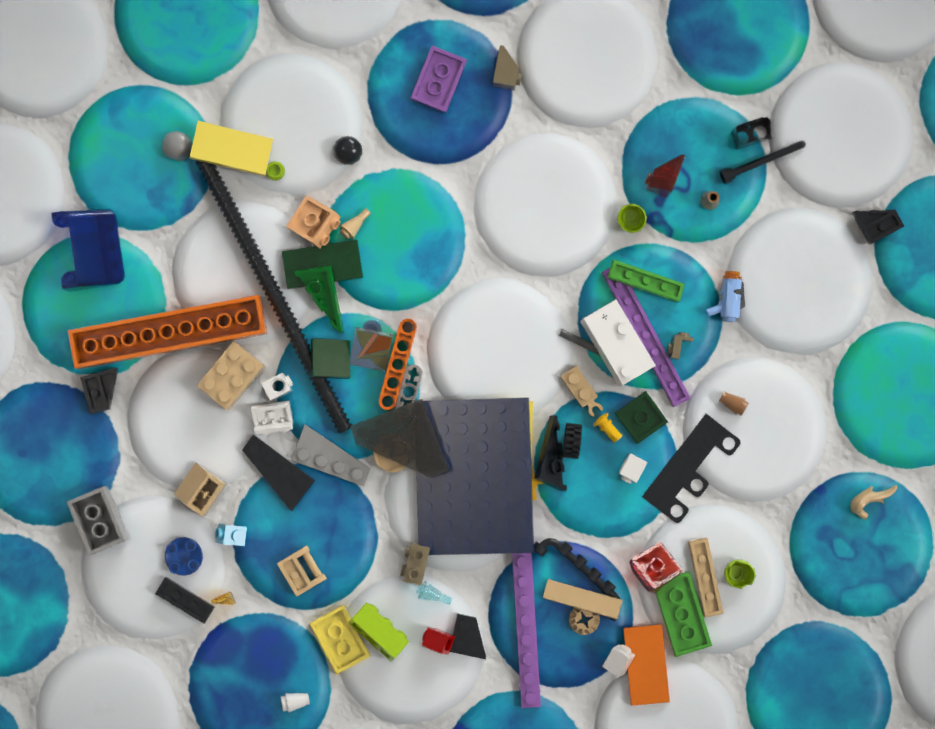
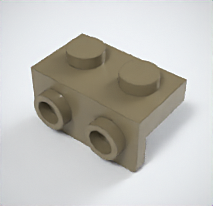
[400,542,430,585]

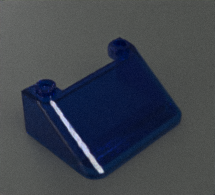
[51,209,125,292]

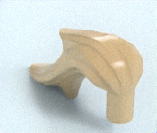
[850,485,897,520]

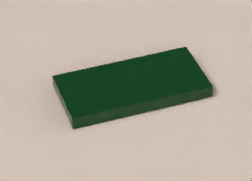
[282,240,363,289]

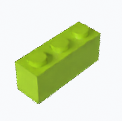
[348,602,409,662]

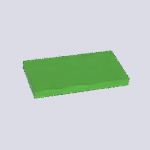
[652,571,712,657]

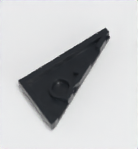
[534,415,567,491]

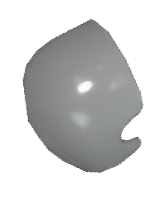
[161,131,193,161]

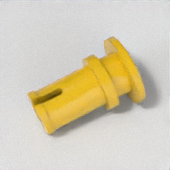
[593,413,622,443]

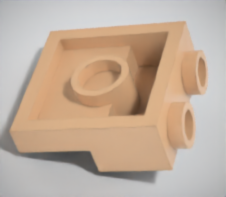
[286,195,341,248]

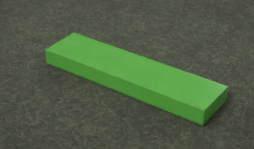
[607,259,685,303]

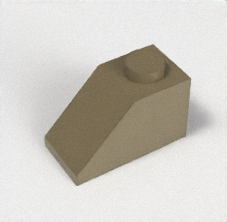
[493,45,522,91]

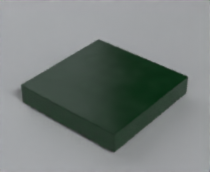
[311,338,350,379]
[615,391,668,444]

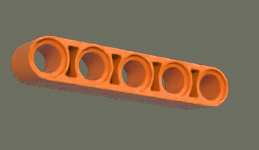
[379,318,417,410]

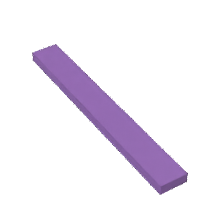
[601,268,690,407]

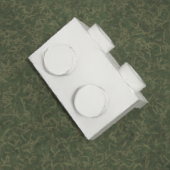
[251,401,293,435]

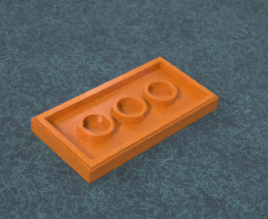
[623,624,670,706]

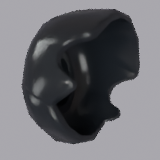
[333,136,363,165]

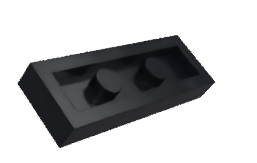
[155,577,215,624]

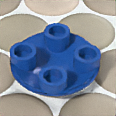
[165,537,203,576]

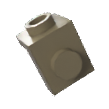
[667,332,694,360]

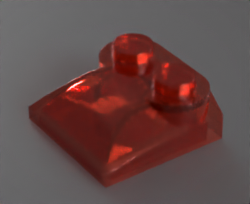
[629,541,684,593]

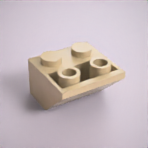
[174,462,227,517]

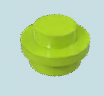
[266,161,285,181]

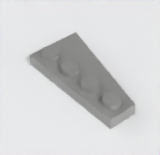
[292,424,371,486]

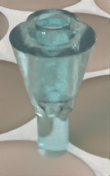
[416,581,452,605]

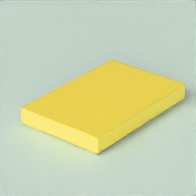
[309,604,371,675]

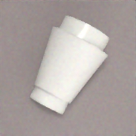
[281,693,310,713]

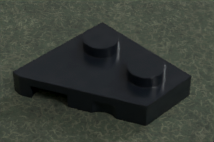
[852,210,904,245]
[80,368,118,415]
[450,613,486,660]

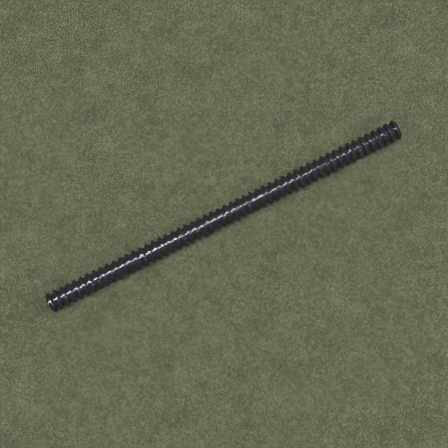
[190,151,353,433]

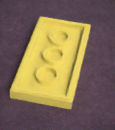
[190,121,273,176]

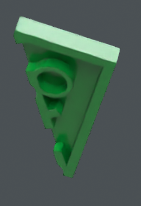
[294,266,344,333]

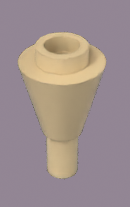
[340,208,371,239]

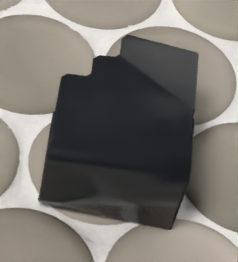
[731,117,775,150]

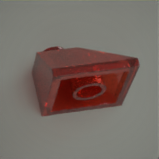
[645,154,685,197]

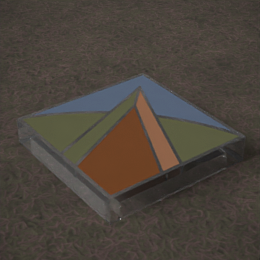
[350,327,394,372]

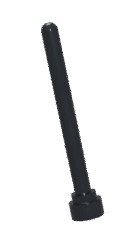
[719,141,806,184]

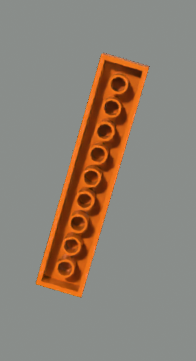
[68,295,268,369]

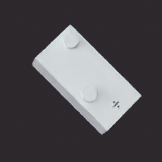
[580,300,656,387]

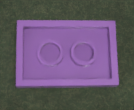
[411,46,467,113]

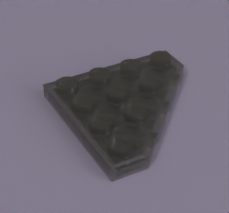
[350,399,449,478]

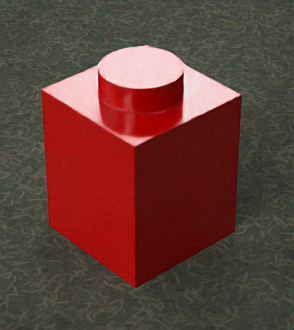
[422,627,455,654]

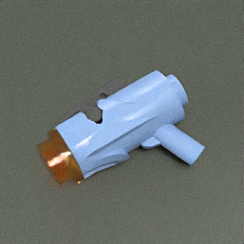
[706,271,745,322]

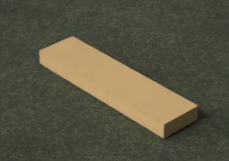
[688,538,723,617]
[543,579,623,620]

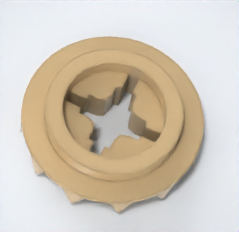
[569,608,600,635]

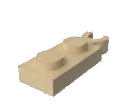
[560,365,603,417]

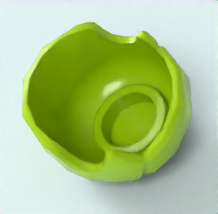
[617,203,647,233]
[724,559,756,589]

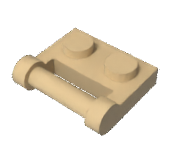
[277,546,327,597]

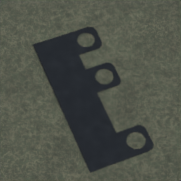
[642,414,741,523]

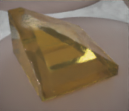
[211,592,236,605]

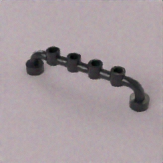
[534,538,620,622]

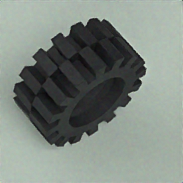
[563,423,582,459]

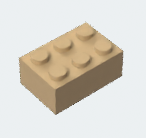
[197,341,266,411]

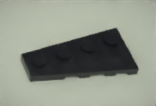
[242,435,315,511]

